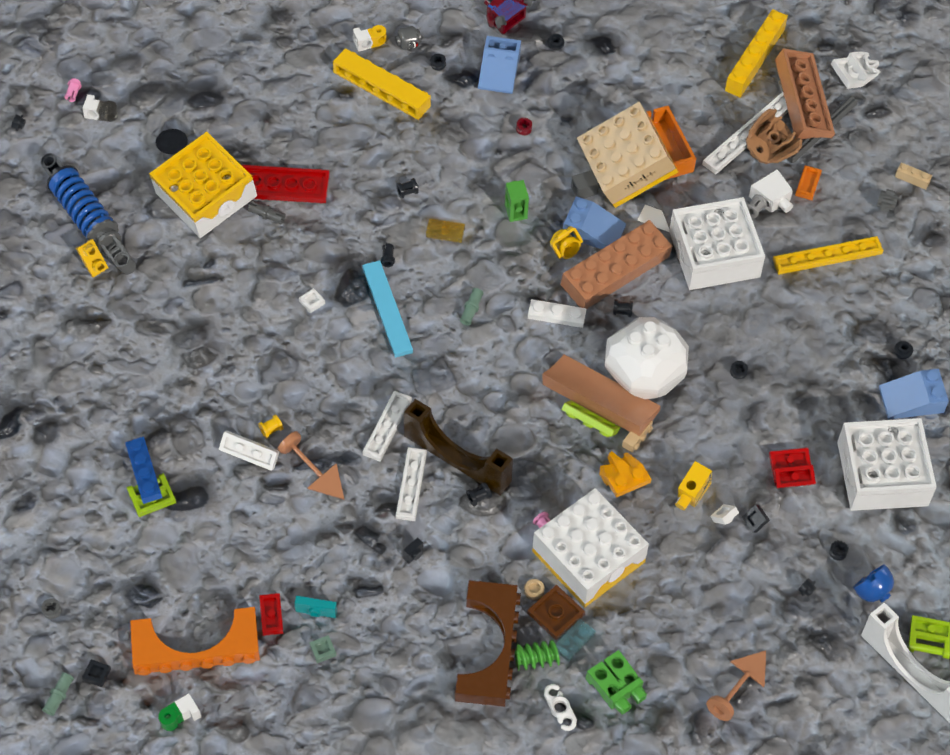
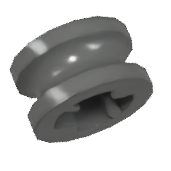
[41,598,62,619]

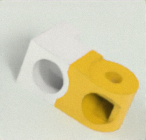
[353,25,386,52]

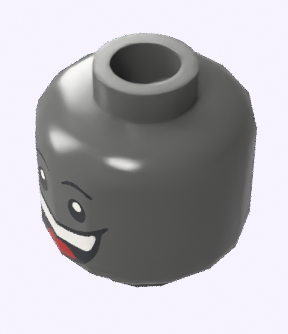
[395,26,422,50]

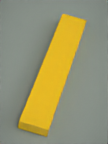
[773,236,884,275]

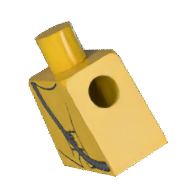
[675,461,712,511]

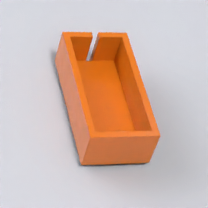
[646,106,696,180]

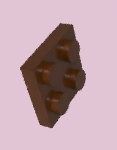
[527,585,585,640]

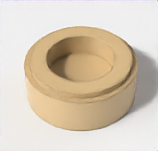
[524,579,545,600]

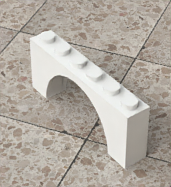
[861,603,950,723]

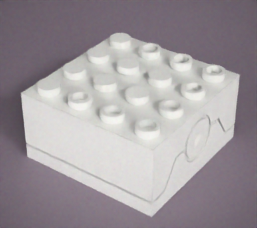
[669,197,765,290]
[837,418,936,511]

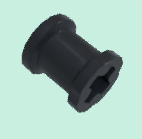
[396,178,419,199]
[613,299,633,318]
[466,482,492,506]

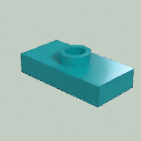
[295,596,337,618]

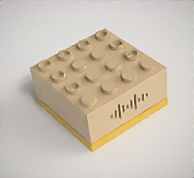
[577,101,678,208]

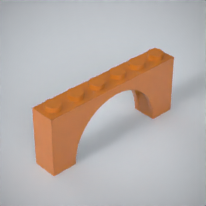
[130,607,260,676]

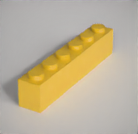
[725,9,788,98]
[333,48,431,120]

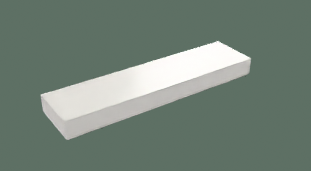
[363,391,412,462]
[396,447,427,521]

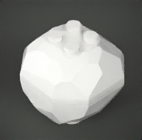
[605,317,689,399]

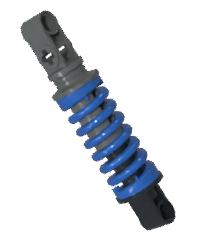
[41,153,136,275]

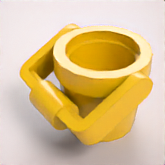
[550,226,583,259]

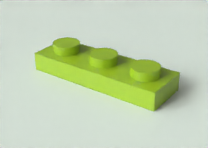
[561,400,620,437]

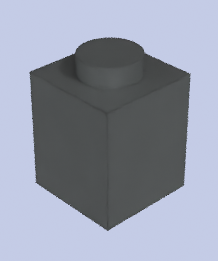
[571,170,600,199]

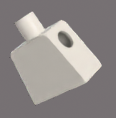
[749,170,793,213]

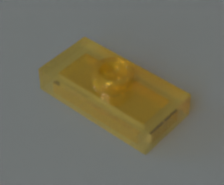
[426,218,465,243]

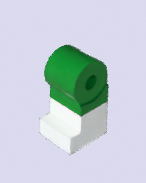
[158,694,201,731]

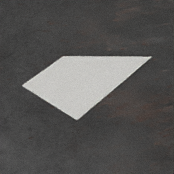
[637,205,669,232]

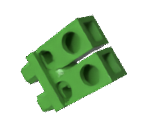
[585,650,647,715]

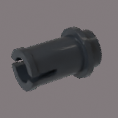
[381,243,395,268]

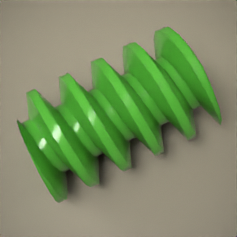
[515,640,560,671]

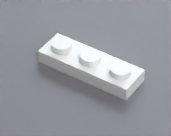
[528,299,586,328]
[219,430,280,471]

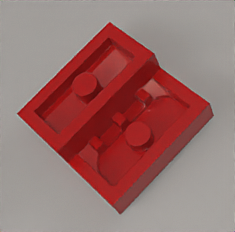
[769,448,816,489]

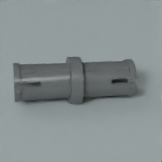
[248,201,286,224]

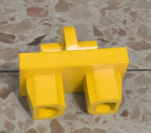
[76,239,109,277]

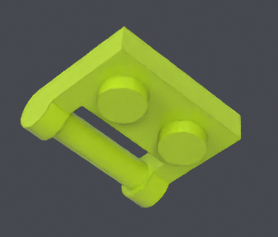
[126,473,176,517]
[907,615,950,659]

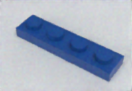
[125,436,163,504]

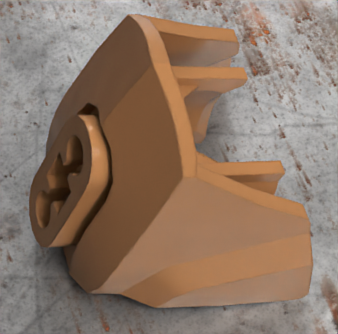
[746,109,803,164]

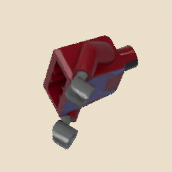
[484,0,536,34]

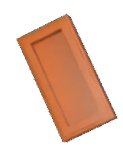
[795,165,822,200]

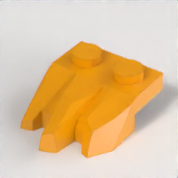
[599,451,651,498]

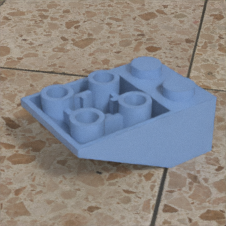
[478,36,521,94]

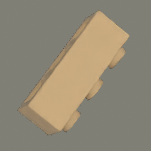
[895,162,932,190]
[622,421,653,452]

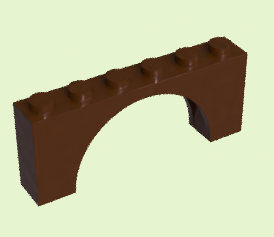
[455,580,521,707]

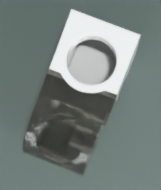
[83,94,118,122]

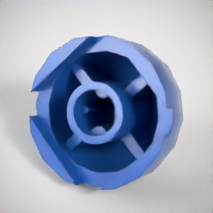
[853,564,894,603]

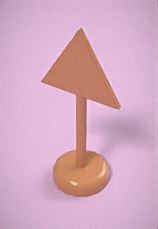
[277,431,344,500]
[706,650,766,721]

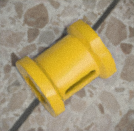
[258,414,284,439]

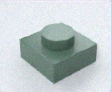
[309,635,336,663]

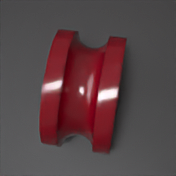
[516,118,532,136]

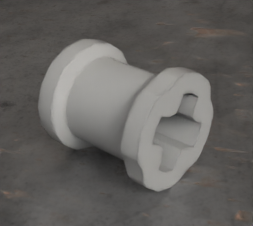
[747,195,767,218]

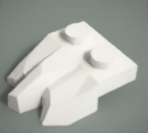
[831,52,881,89]

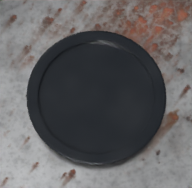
[155,129,188,154]

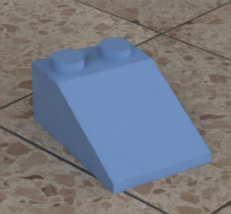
[563,196,626,249]
[879,369,949,420]

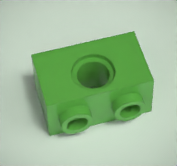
[505,180,529,222]

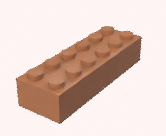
[560,220,672,309]

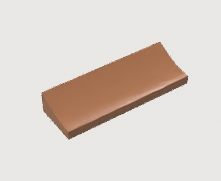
[775,48,835,139]
[542,354,661,436]

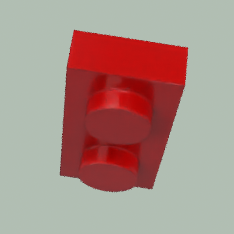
[259,593,284,636]

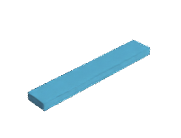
[362,260,413,358]

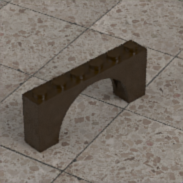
[404,399,513,496]

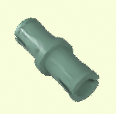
[460,288,484,326]
[42,672,74,716]

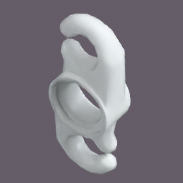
[544,684,577,731]

